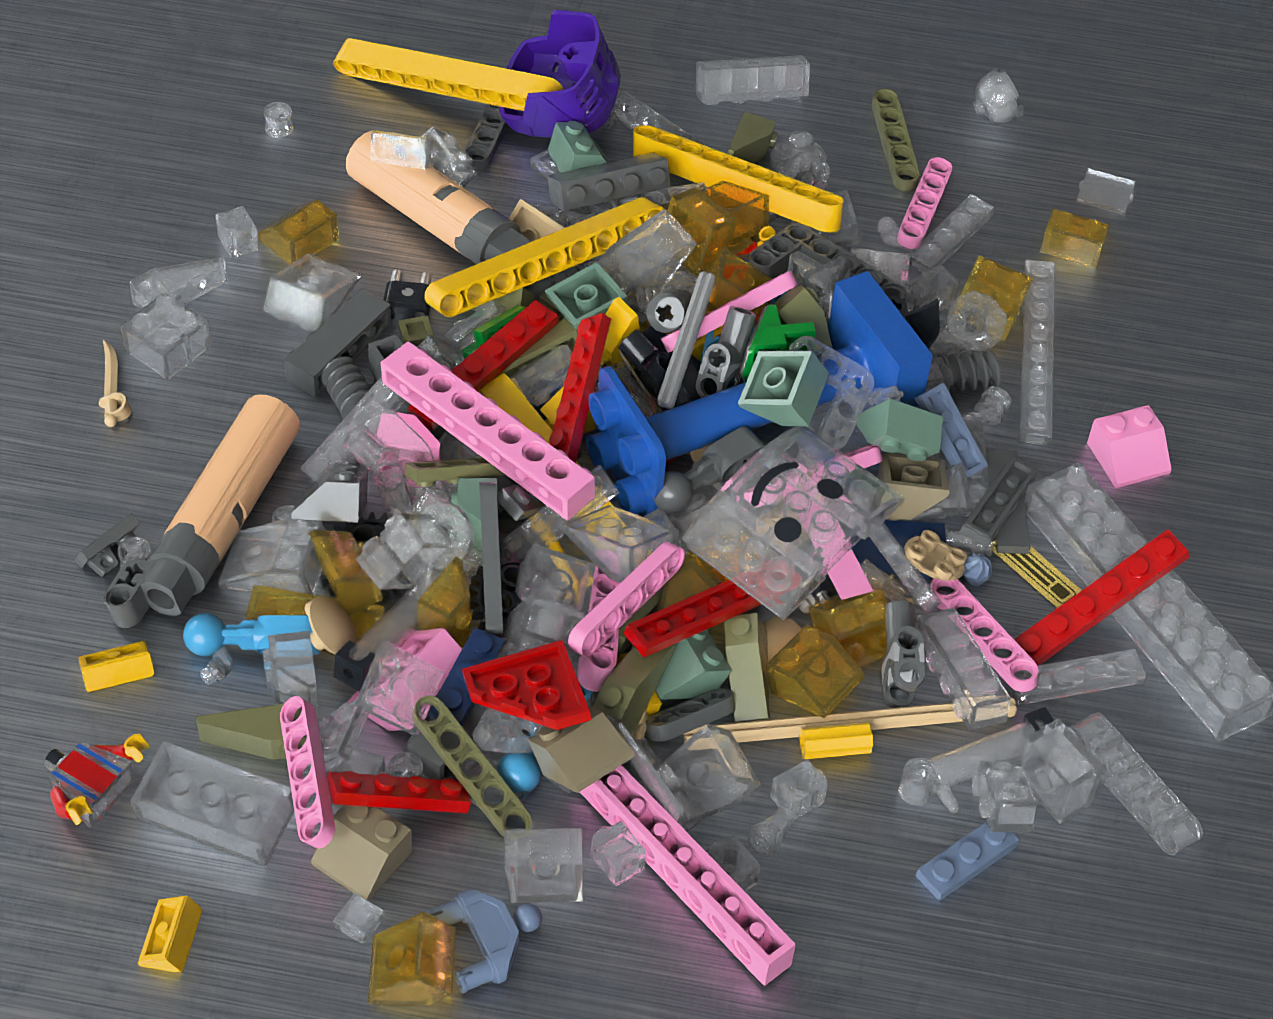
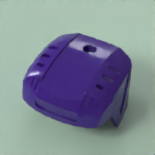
[499,10,621,137]

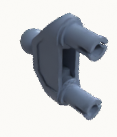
[424,889,542,993]

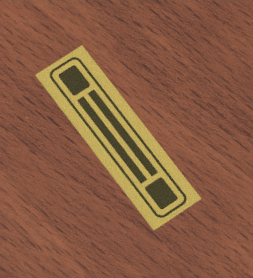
[988,538,1082,608]

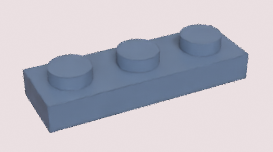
[914,382,988,481]
[916,815,1019,902]

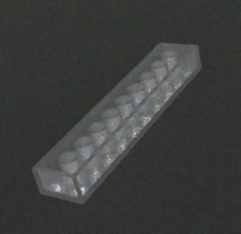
[1024,463,1273,742]

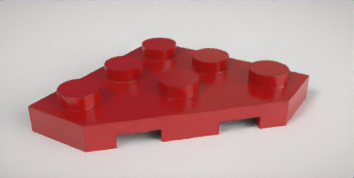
[462,640,592,730]

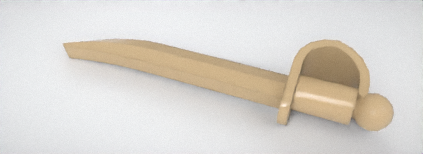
[99,340,132,427]

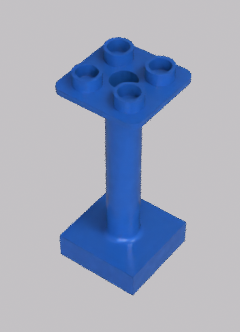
[586,271,933,530]

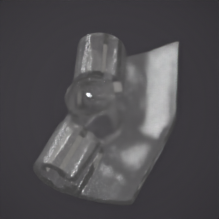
[343,407,446,516]
[616,722,703,832]

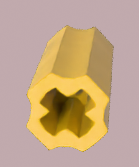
[799,722,873,759]

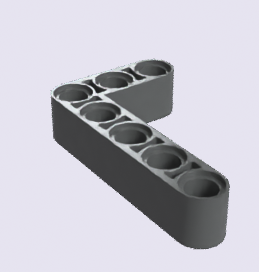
[745,223,907,300]

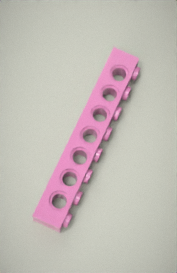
[381,341,595,521]
[580,765,796,986]

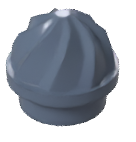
[962,552,993,586]

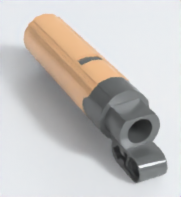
[346,130,552,302]
[104,395,300,628]

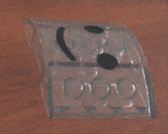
[680,426,905,621]

